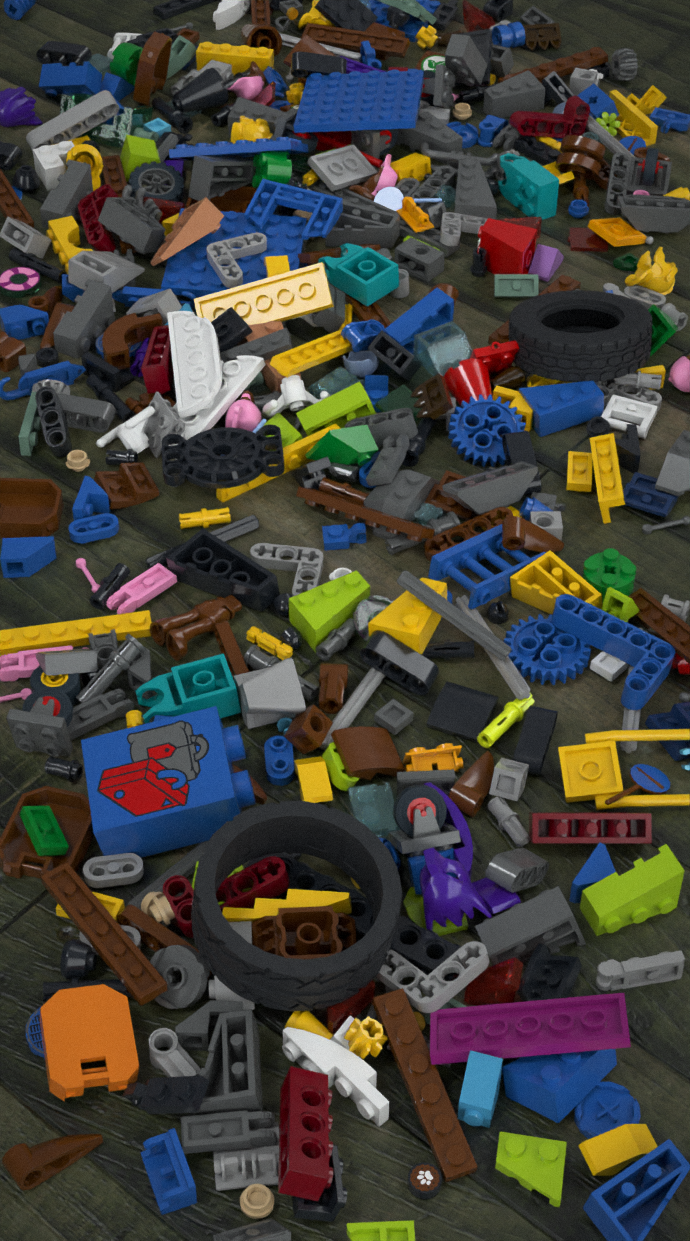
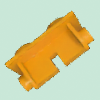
[396,197,434,233]
[403,743,463,772]

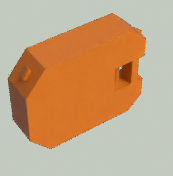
[40,984,139,1102]

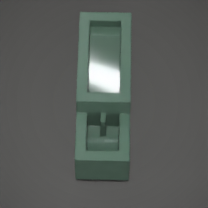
[166,35,197,79]

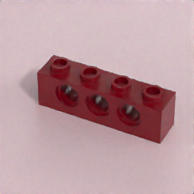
[141,325,174,394]
[529,812,652,843]
[278,1066,333,1201]

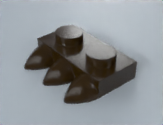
[523,23,561,51]
[411,372,453,420]

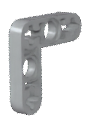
[440,212,488,246]
[207,233,267,288]
[596,379,662,411]
[250,543,323,596]
[376,941,490,1013]

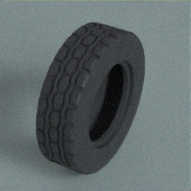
[509,290,652,382]

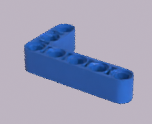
[552,594,675,710]

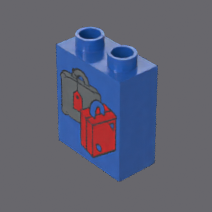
[81,706,256,858]

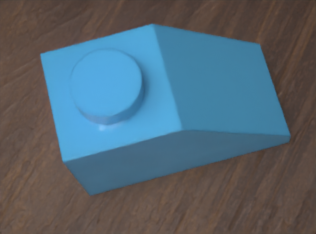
[458,1050,503,1128]

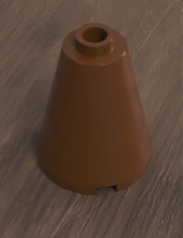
[241,24,282,57]

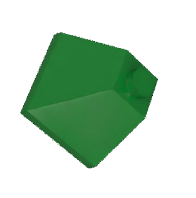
[648,304,678,357]
[305,425,379,465]

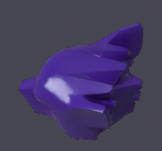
[0,87,43,127]
[419,848,492,930]

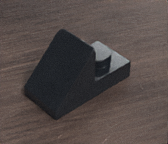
[542,71,575,105]
[615,424,641,474]
[291,457,331,490]

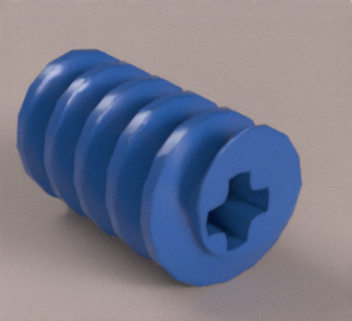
[4,0,36,20]

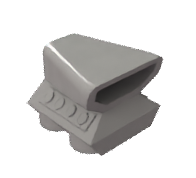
[234,658,306,729]

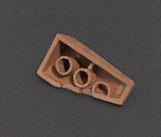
[150,197,224,266]

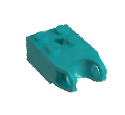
[498,153,559,222]
[318,243,399,307]
[135,653,241,724]

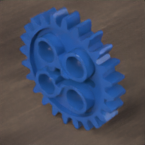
[448,394,526,468]
[504,614,591,685]

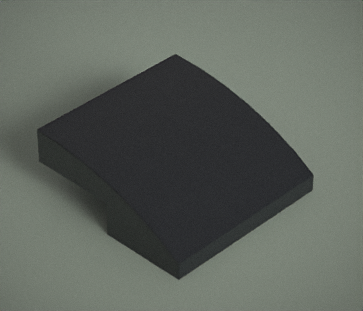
[426,681,499,744]

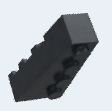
[166,528,280,612]

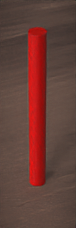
[316,132,383,168]

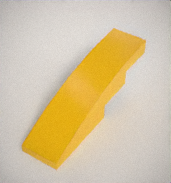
[222,889,352,923]

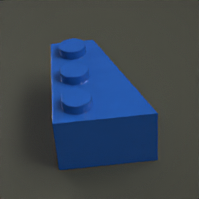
[39,61,103,99]

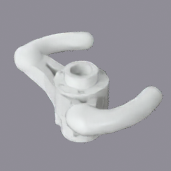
[262,375,331,418]
[96,406,155,454]

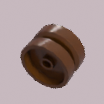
[555,135,606,180]

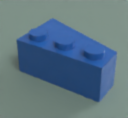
[385,287,454,355]
[519,381,604,437]
[502,1049,617,1123]
[583,1139,690,1241]

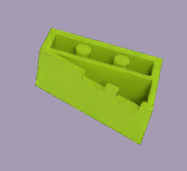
[296,382,376,437]
[289,570,370,653]
[580,844,685,936]

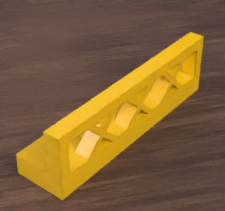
[609,90,658,146]
[590,433,625,524]

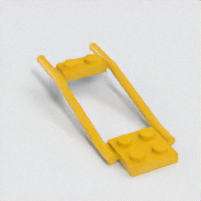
[558,729,690,810]

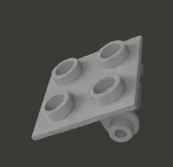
[144,392,185,458]
[213,1122,279,1191]

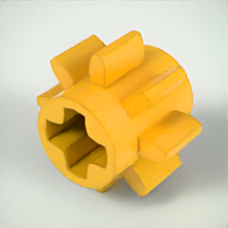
[415,25,438,50]
[286,83,304,104]
[344,1016,387,1059]

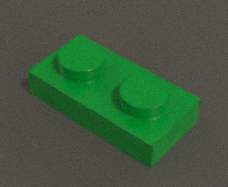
[19,806,69,856]

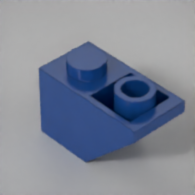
[0,304,49,340]
[0,536,56,578]

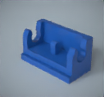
[141,1128,197,1215]

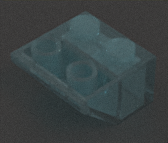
[414,321,472,377]

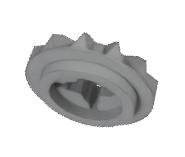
[32,380,70,401]

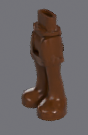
[150,595,242,661]

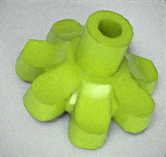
[596,112,620,136]

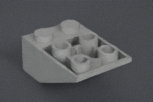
[68,251,145,293]

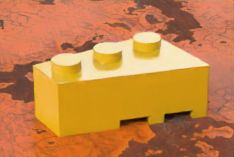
[510,550,602,614]
[368,577,447,655]

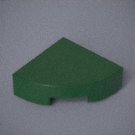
[613,253,639,271]

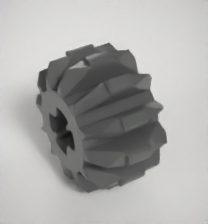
[611,48,638,81]

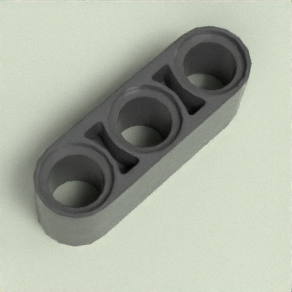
[50,394,117,433]
[345,408,418,446]
[485,847,549,893]

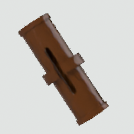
[572,176,589,206]
[319,477,369,506]

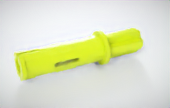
[477,692,535,748]

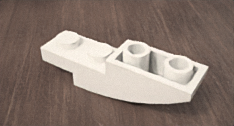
[213,0,251,30]
[282,1027,389,1127]

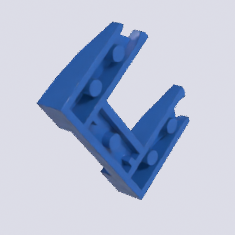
[244,179,343,240]

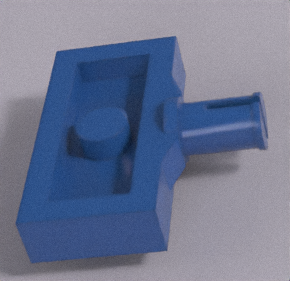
[650,107,690,133]

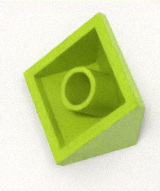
[120,135,161,182]

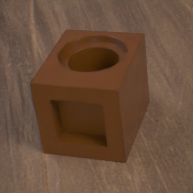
[284,704,333,755]

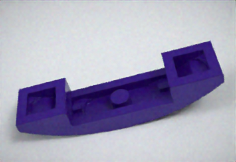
[424,782,473,880]

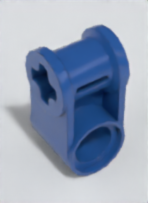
[477,115,508,147]
[341,319,385,352]

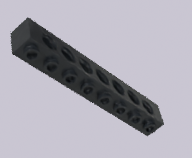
[244,852,467,981]

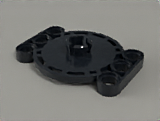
[161,425,285,489]

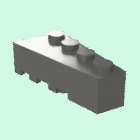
[454,159,497,220]

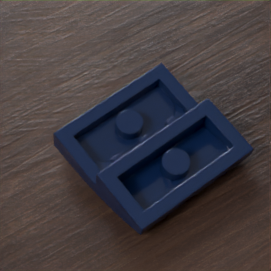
[623,472,679,517]
[645,702,690,761]

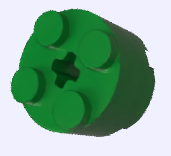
[110,42,143,87]
[252,151,292,189]
[582,548,636,606]

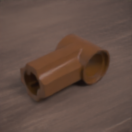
[319,663,348,714]

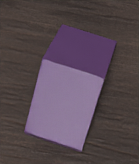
[528,244,564,282]

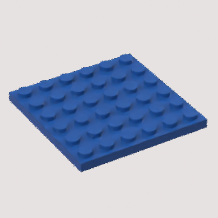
[294,69,424,133]
[161,208,307,297]

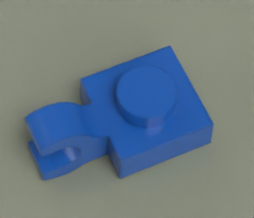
[360,41,382,70]
[322,523,367,551]

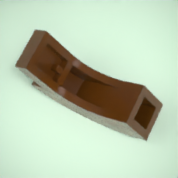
[102,313,163,370]

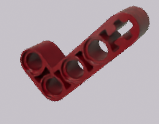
[509,96,590,138]
[78,184,119,253]
[163,856,290,938]

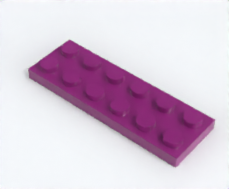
[430,993,631,1065]

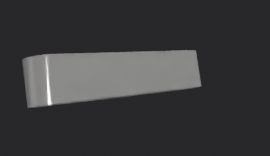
[26,90,120,151]

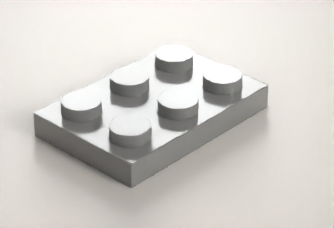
[307,144,378,191]

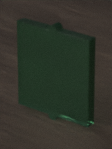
[375,385,422,422]

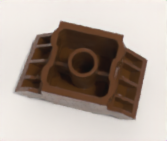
[251,906,357,959]

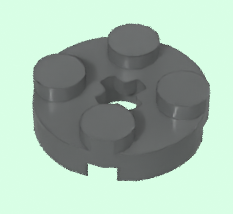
[150,945,210,1009]

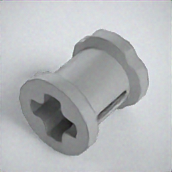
[661,303,688,331]
[661,594,690,622]

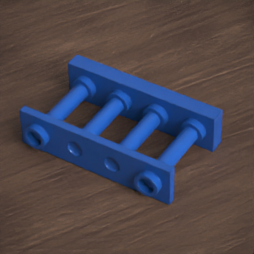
[428,524,546,610]

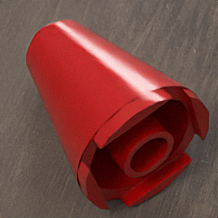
[444,358,494,418]

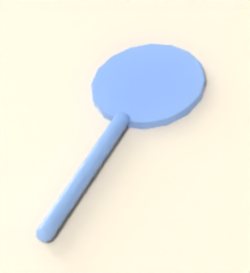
[374,187,442,211]

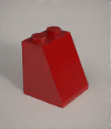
[477,218,537,275]

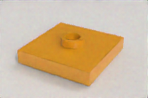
[588,217,647,247]

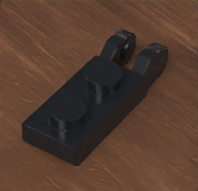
[514,136,561,165]

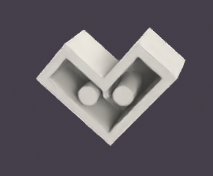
[33,141,74,191]

